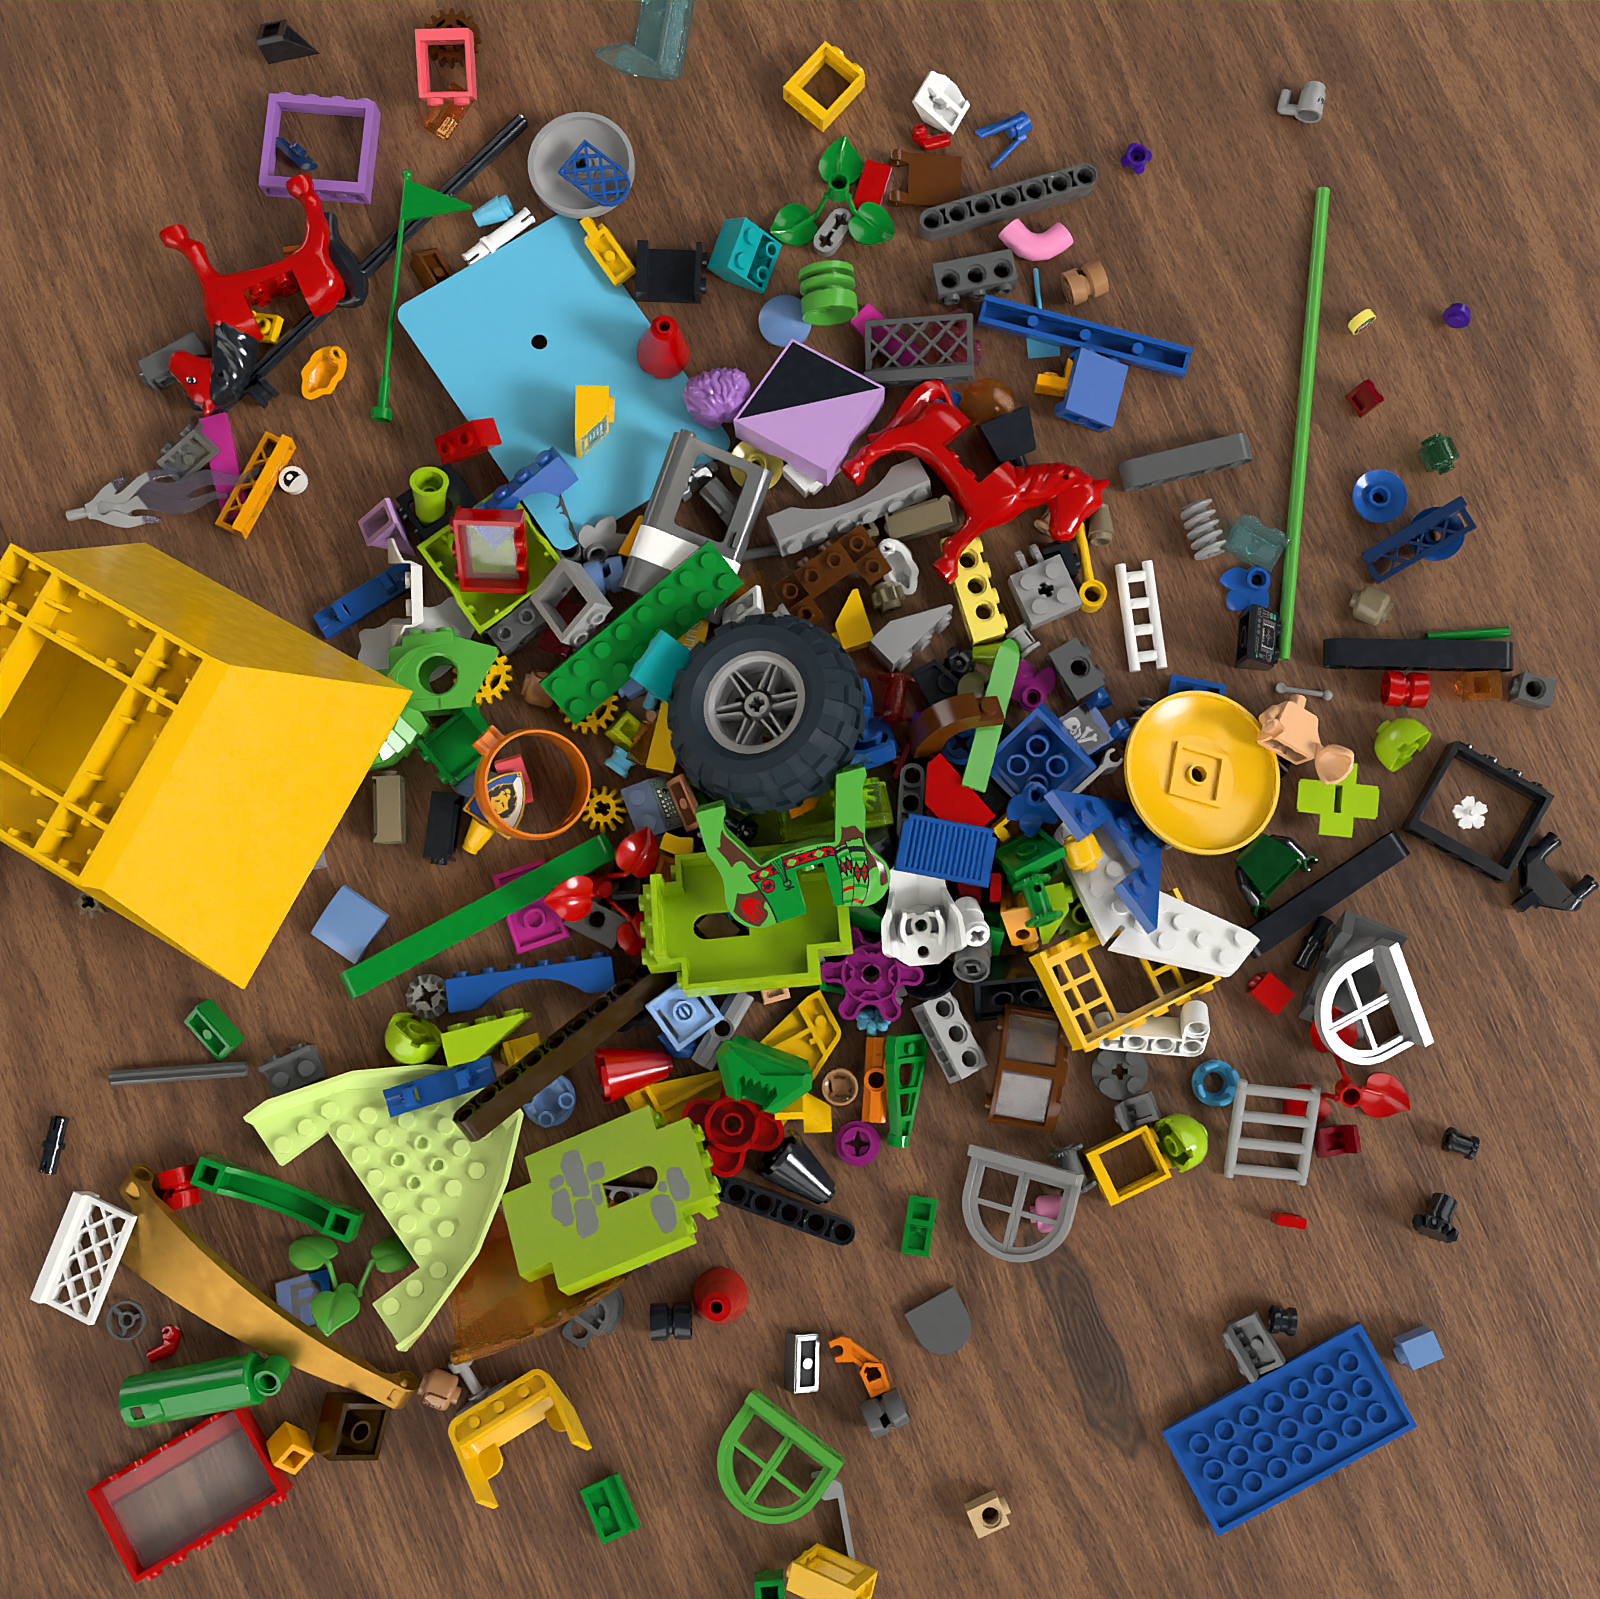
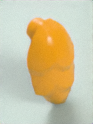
[301,346,347,400]

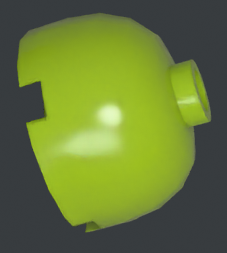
[1374,718,1431,772]
[384,1012,442,1065]
[1153,1114,1208,1173]

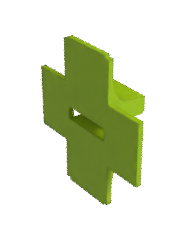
[1296,763,1379,838]

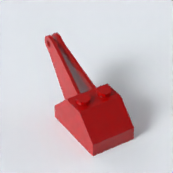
[923,753,996,904]

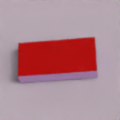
[853,159,892,211]

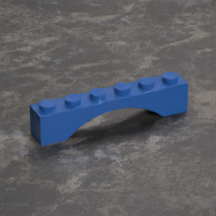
[445,952,617,1013]

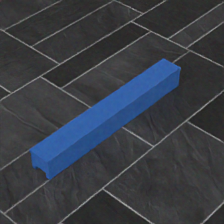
[976,294,1193,379]

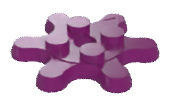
[820,926,924,1022]

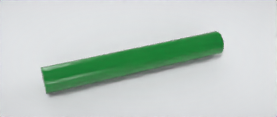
[1425,626,1510,640]

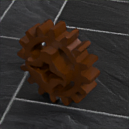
[424,8,481,69]

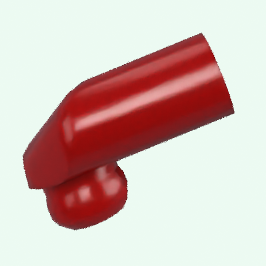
[147,1325,182,1363]

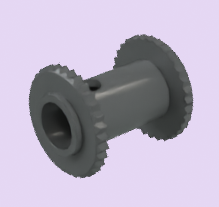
[1046,1142,1098,1197]

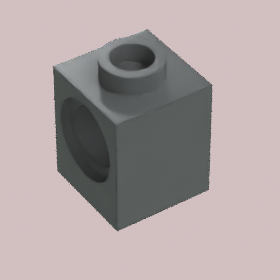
[1507,672,1557,711]

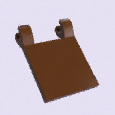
[888,149,962,208]

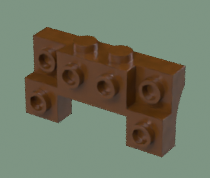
[772,523,892,625]

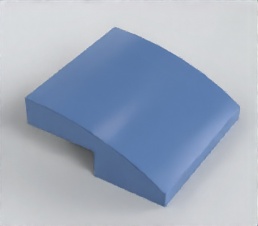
[310,885,389,964]

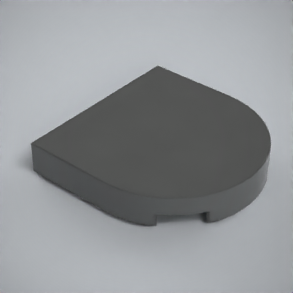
[904,1285,971,1355]

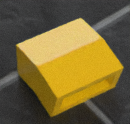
[659,832,696,856]

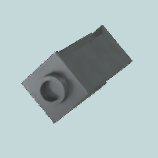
[138,331,212,393]

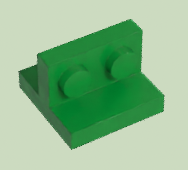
[993,828,1067,896]

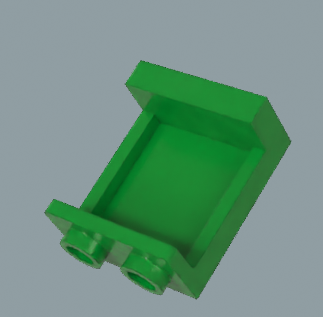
[416,704,506,787]

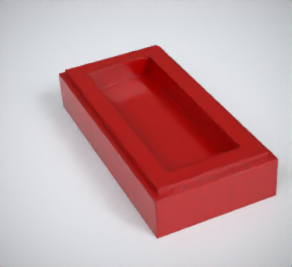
[989,873,1002,904]

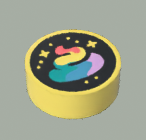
[1348,309,1376,335]

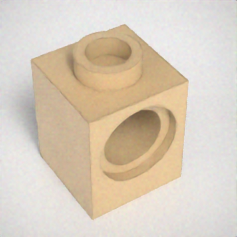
[964,1490,1011,1539]

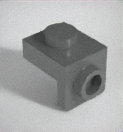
[1114,1091,1162,1132]

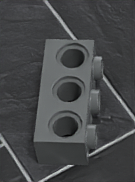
[931,249,1018,305]

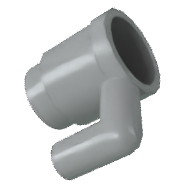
[1277,81,1326,123]

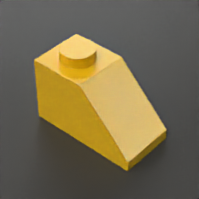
[831,588,874,653]

